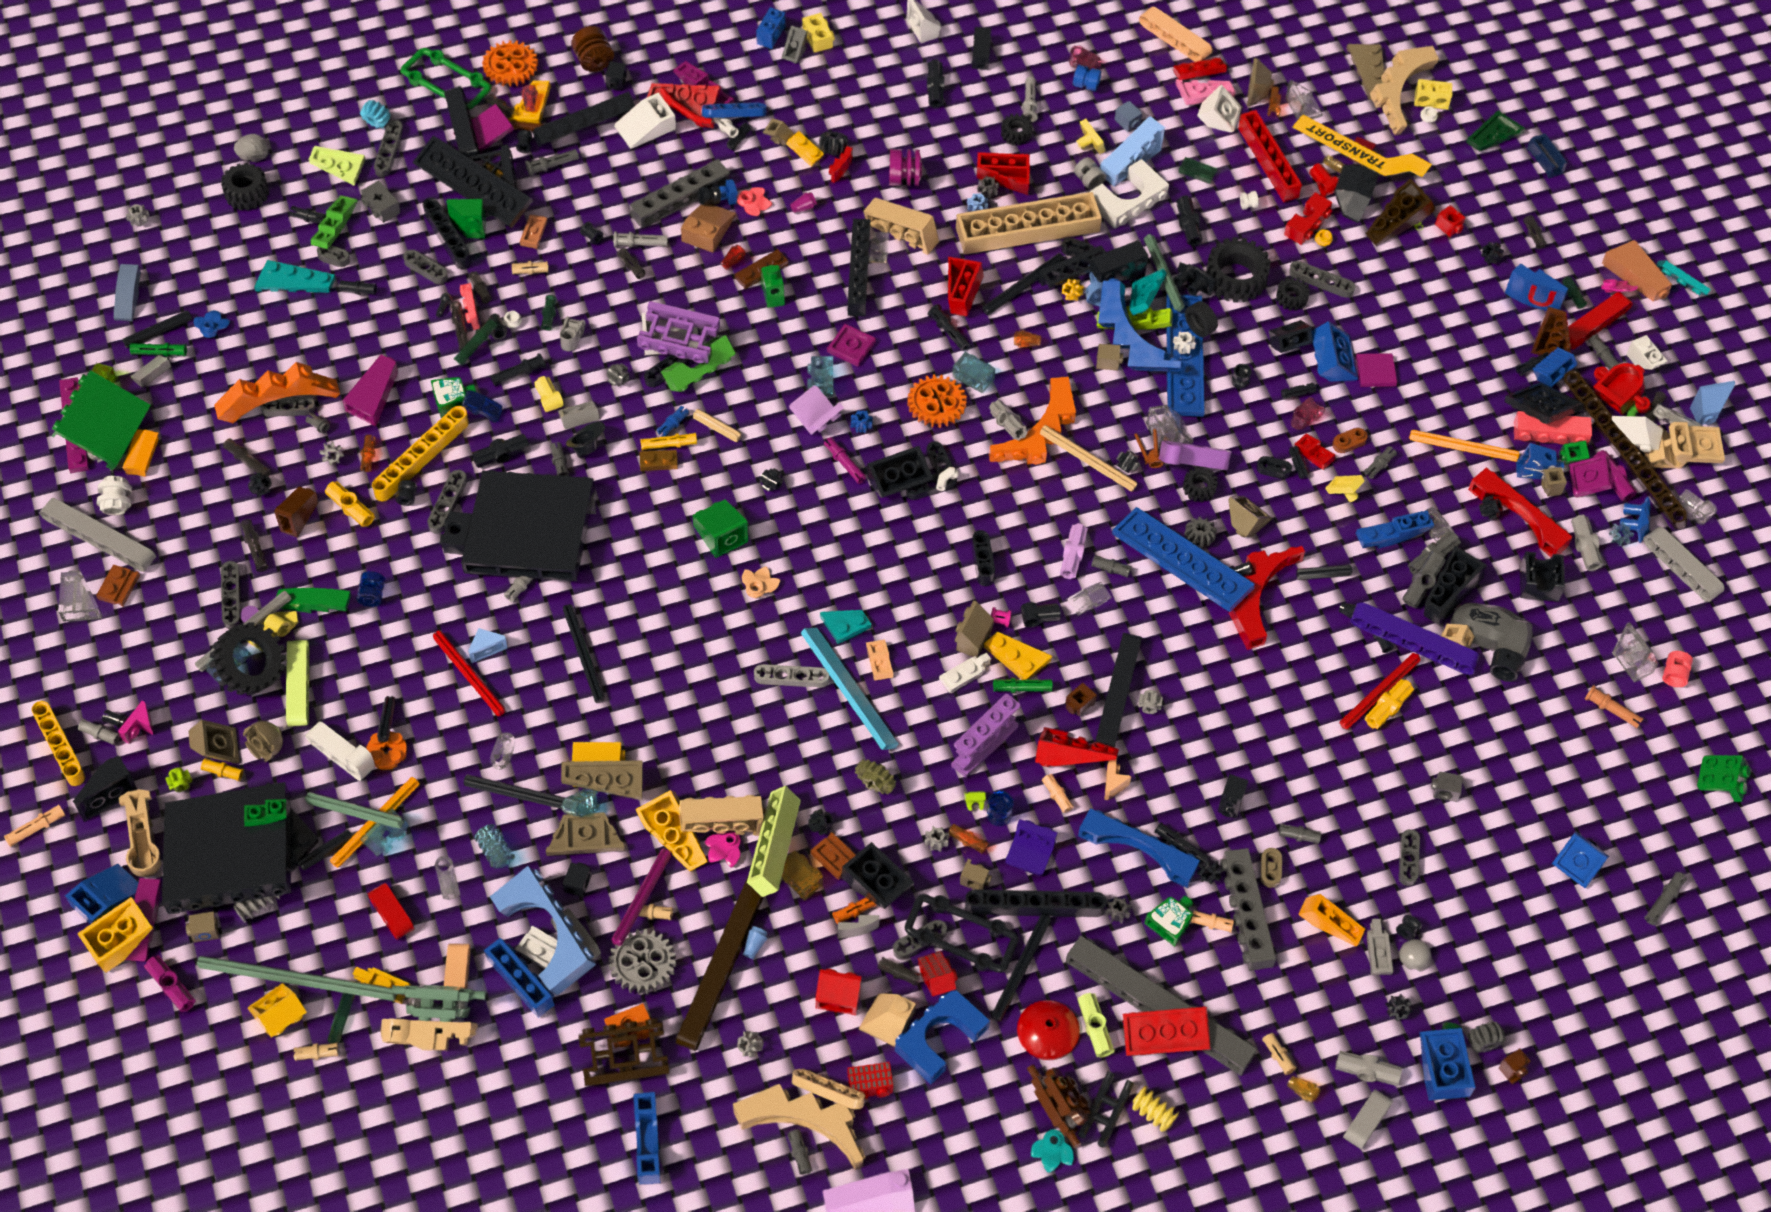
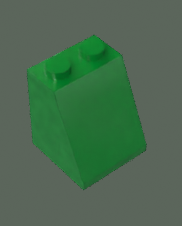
[692,499,748,558]

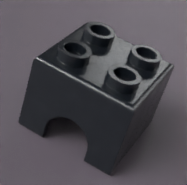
[1519,552,1565,601]

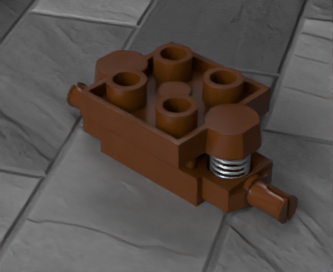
[1027,1064,1091,1148]

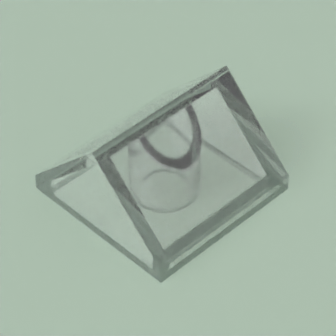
[1286,80,1323,120]

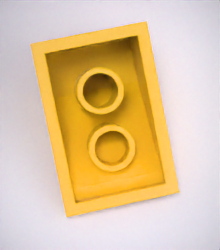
[78,897,153,973]

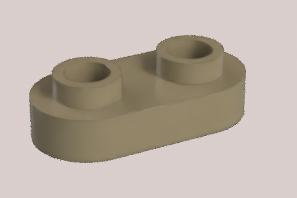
[1260,848,1282,888]

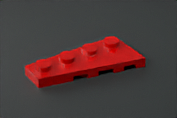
[647,83,721,118]

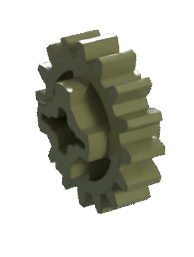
[855,759,896,795]

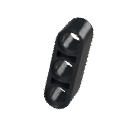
[972,530,995,586]

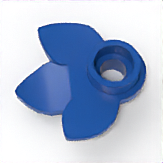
[194,310,230,338]

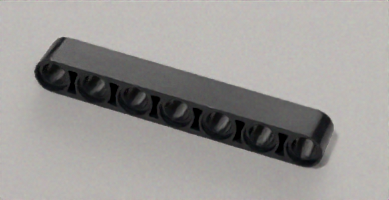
[1095,632,1142,748]
[965,890,1107,917]

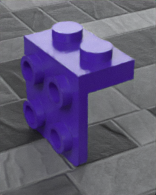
[1005,819,1058,876]

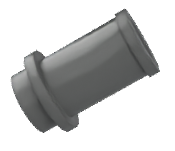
[306,412,330,433]

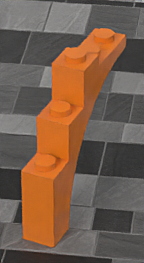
[214,362,340,423]
[989,377,1076,465]

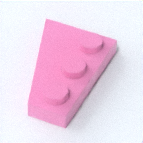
[1176,79,1235,105]

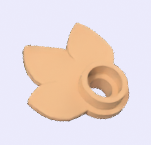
[742,566,780,598]

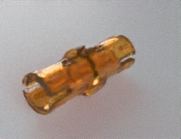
[360,435,376,472]
[948,823,989,854]

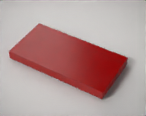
[1123,1007,1211,1056]

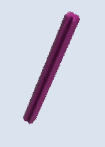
[612,849,671,946]

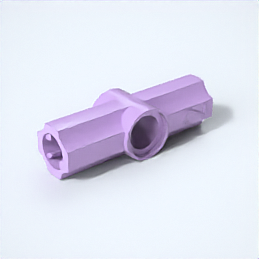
[1060,523,1088,579]

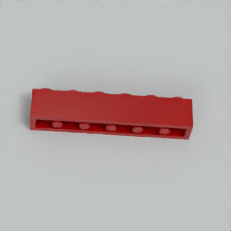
[1238,110,1302,203]

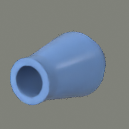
[743,926,768,959]

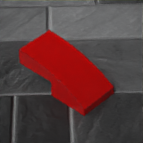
[1294,433,1335,470]

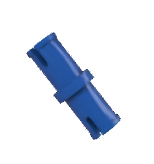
[657,406,689,437]

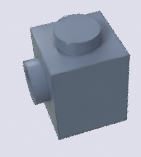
[1115,101,1142,132]

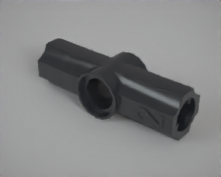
[927,60,944,108]
[1176,196,1202,247]
[471,434,530,468]

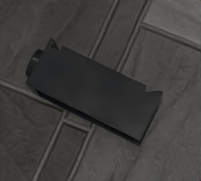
[972,27,991,70]

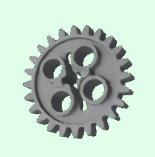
[609,929,676,995]

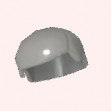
[1399,939,1432,972]

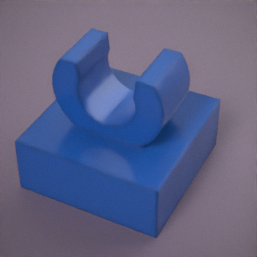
[719,179,738,205]

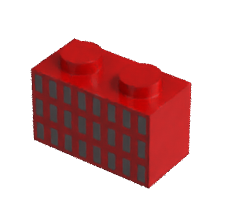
[918,951,958,997]
[847,1062,893,1100]

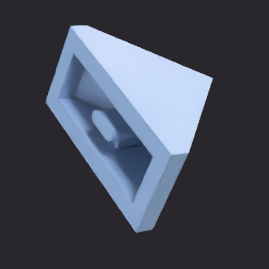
[468,628,508,663]

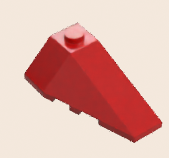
[1035,727,1119,767]

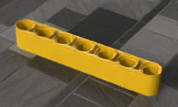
[372,406,469,501]

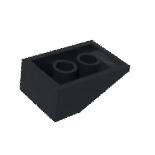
[73,755,138,822]
[841,842,914,909]

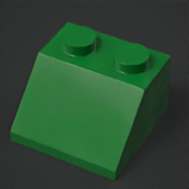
[447,199,486,239]

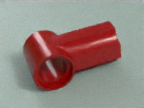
[1309,163,1338,197]

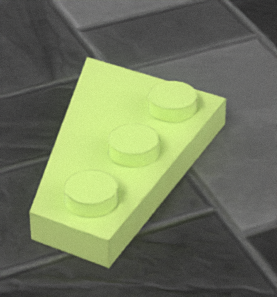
[309,146,365,186]

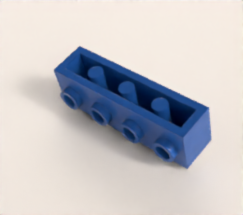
[484,938,554,1018]

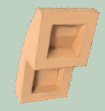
[866,639,893,681]

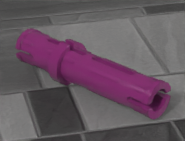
[824,437,867,484]

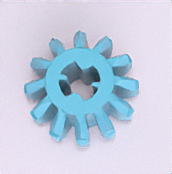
[360,100,391,129]

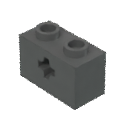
[361,180,401,223]

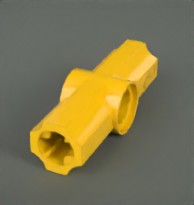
[325,481,375,527]
[1365,679,1414,729]

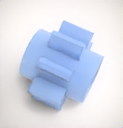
[967,193,988,212]

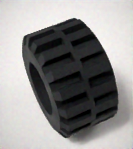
[221,163,269,210]

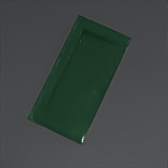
[1178,157,1217,184]

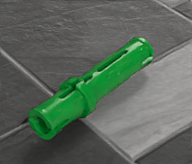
[130,342,187,357]
[993,678,1052,693]

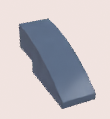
[114,264,141,321]

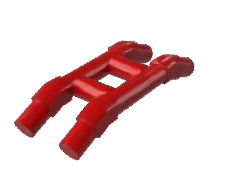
[659,88,715,128]

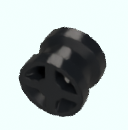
[1396,915,1422,940]

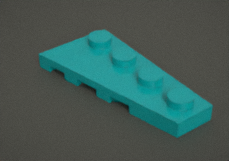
[254,260,336,293]

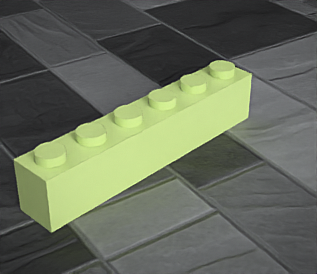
[747,786,801,897]

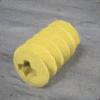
[1133,1086,1179,1132]

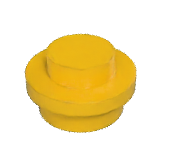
[1315,229,1333,246]

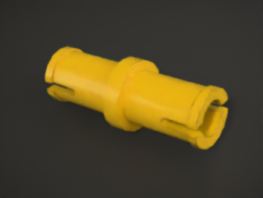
[201,758,244,782]

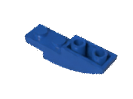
[1356,510,1435,549]

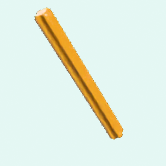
[1409,430,1519,462]
[330,777,420,868]

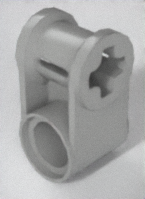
[560,316,585,351]

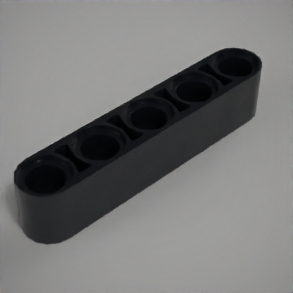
[444,86,480,158]
[423,197,471,270]

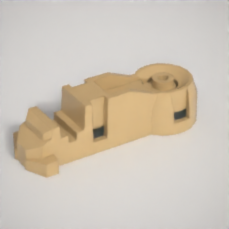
[119,789,162,878]
[381,1019,478,1051]

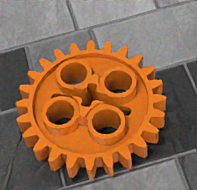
[482,40,538,87]
[907,374,967,428]

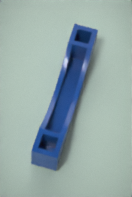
[1078,808,1200,888]

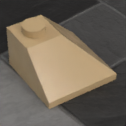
[859,993,916,1047]

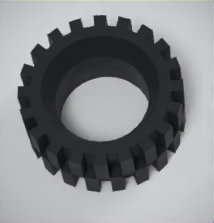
[1206,237,1271,303]
[210,622,286,695]

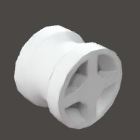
[1240,191,1258,210]

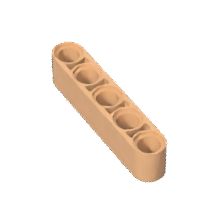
[1139,7,1212,62]

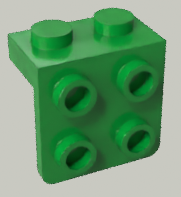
[1697,755,1750,802]

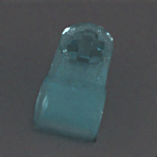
[562,788,600,818]

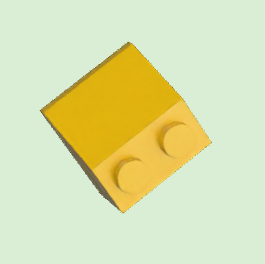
[247,983,307,1037]

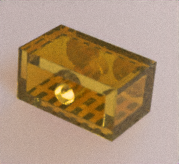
[781,850,823,901]

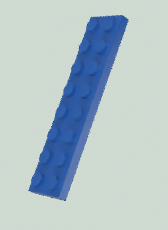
[1166,294,1204,417]
[1112,507,1254,612]

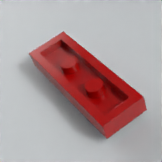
[1173,58,1227,80]

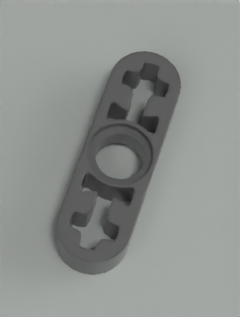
[403,250,448,284]
[261,396,316,417]
[1398,829,1420,886]
[893,920,947,960]

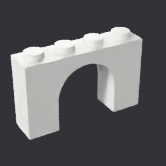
[1090,159,1169,229]

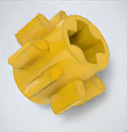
[1062,279,1084,301]

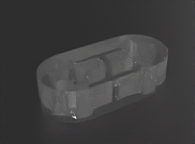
[490,732,516,770]

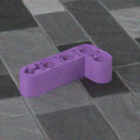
[1159,440,1231,470]

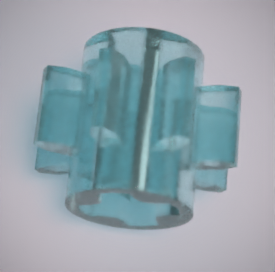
[1609,521,1634,546]

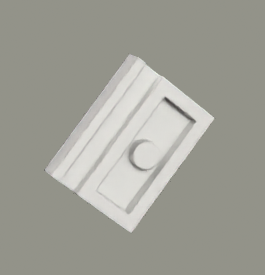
[515,926,557,969]

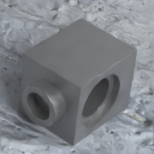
[1431,771,1463,802]

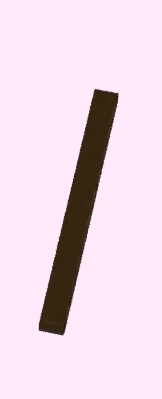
[1564,370,1688,529]
[676,875,765,1051]

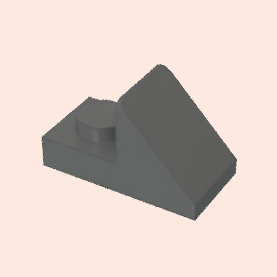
[781,25,808,63]

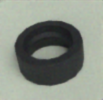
[1185,301,1218,338]

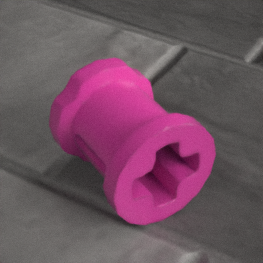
[991,607,1012,627]

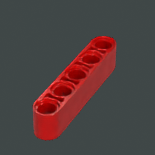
[1568,292,1633,350]

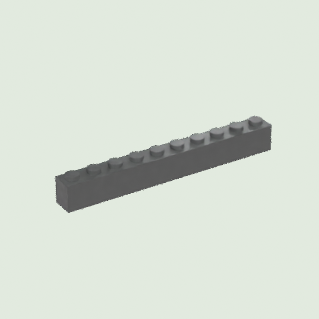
[1066,936,1257,1076]

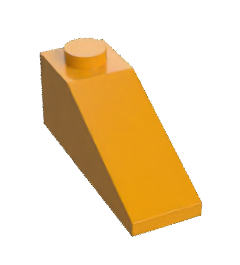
[1299,894,1365,946]

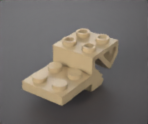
[1644,422,1725,469]

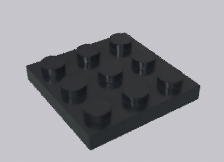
[1505,382,1584,424]

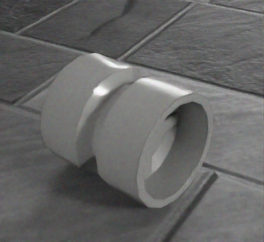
[1074,157,1106,190]

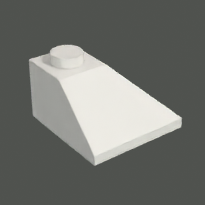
[907,0,941,43]
[1198,85,1242,132]
[1612,416,1663,452]

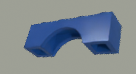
[634,1092,661,1185]

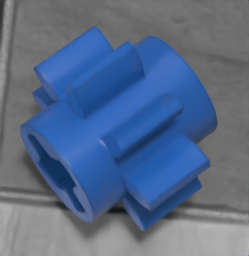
[851,410,873,433]

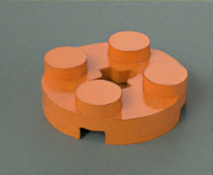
[366,731,407,770]

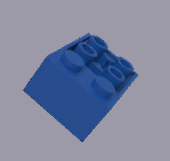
[65,864,139,925]

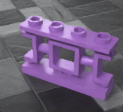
[637,301,720,363]
[951,694,1020,778]

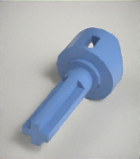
[1085,265,1103,306]

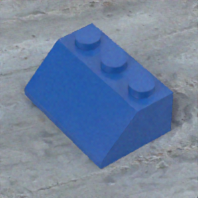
[1311,321,1358,382]

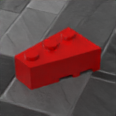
[948,257,984,316]

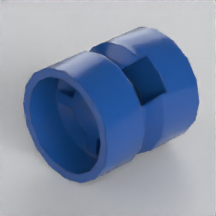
[1073,64,1102,92]

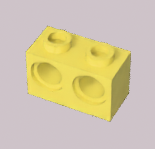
[802,13,835,53]
[1414,79,1452,109]

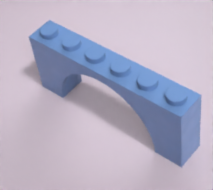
[490,866,596,996]

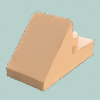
[1104,759,1131,800]

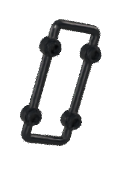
[904,894,1019,973]

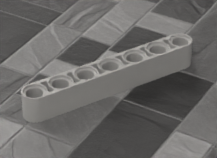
[39,498,156,572]

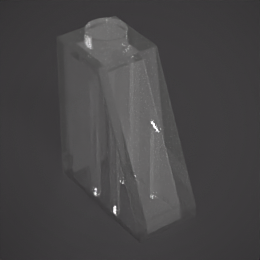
[58,570,102,622]

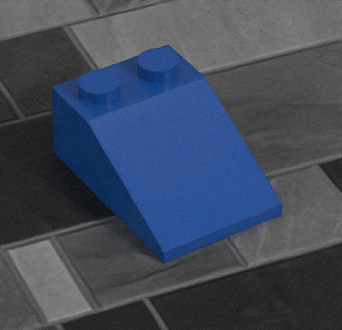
[1420,1028,1475,1101]

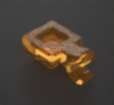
[1267,86,1281,117]

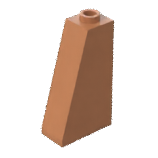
[1602,240,1672,302]

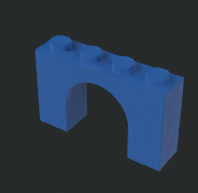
[895,990,990,1084]

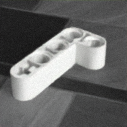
[305,721,375,781]

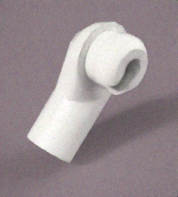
[936,467,959,491]

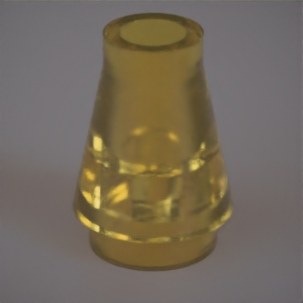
[1287,1076,1321,1103]

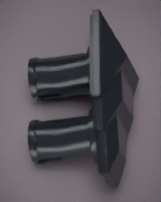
[1173,262,1216,296]

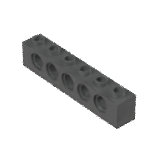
[630,159,730,229]
[1220,848,1276,971]

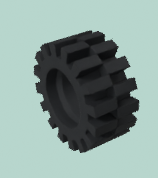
[1001,113,1032,146]
[1276,277,1310,311]
[1183,466,1218,502]

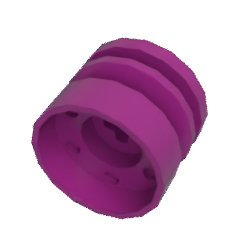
[889,149,922,186]

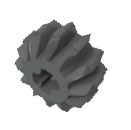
[1184,516,1217,549]
[1468,1022,1506,1053]

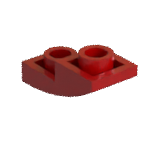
[829,146,853,183]

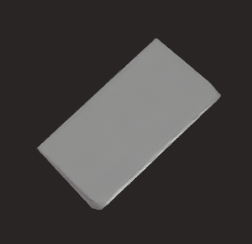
[130,355,171,388]
[558,401,599,429]

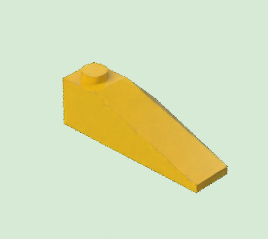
[635,790,708,871]

